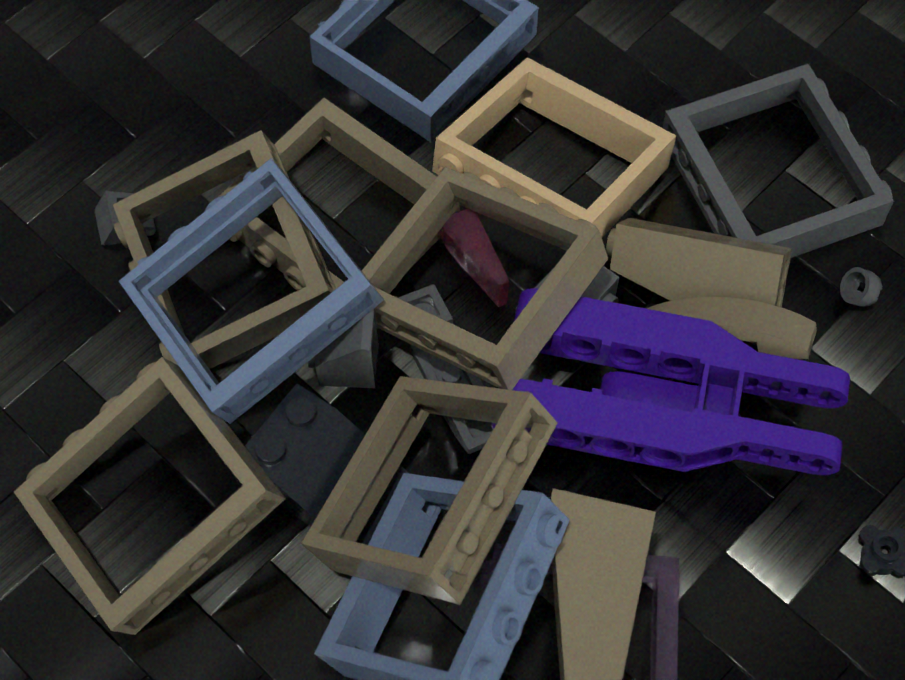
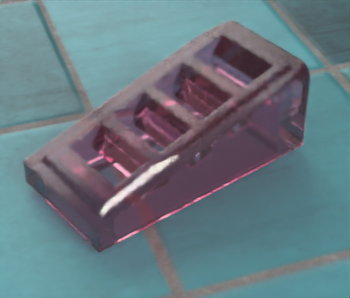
[440,209,509,307]

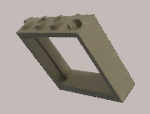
[218,98,460,291]
[112,130,336,369]
[362,167,608,390]
[14,357,286,635]
[301,376,557,604]

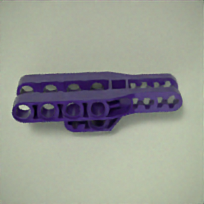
[491,288,850,475]

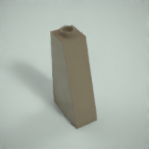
[606,218,792,346]
[551,488,656,680]

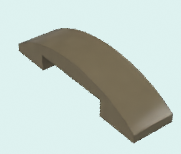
[647,296,817,359]

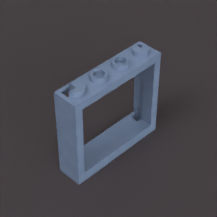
[310,0,539,142]
[119,158,384,424]
[314,473,570,680]

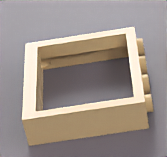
[432,57,676,238]

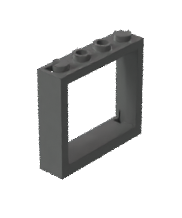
[663,64,894,258]

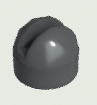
[840,267,882,306]

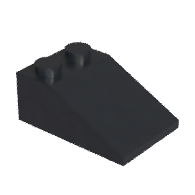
[245,383,410,545]

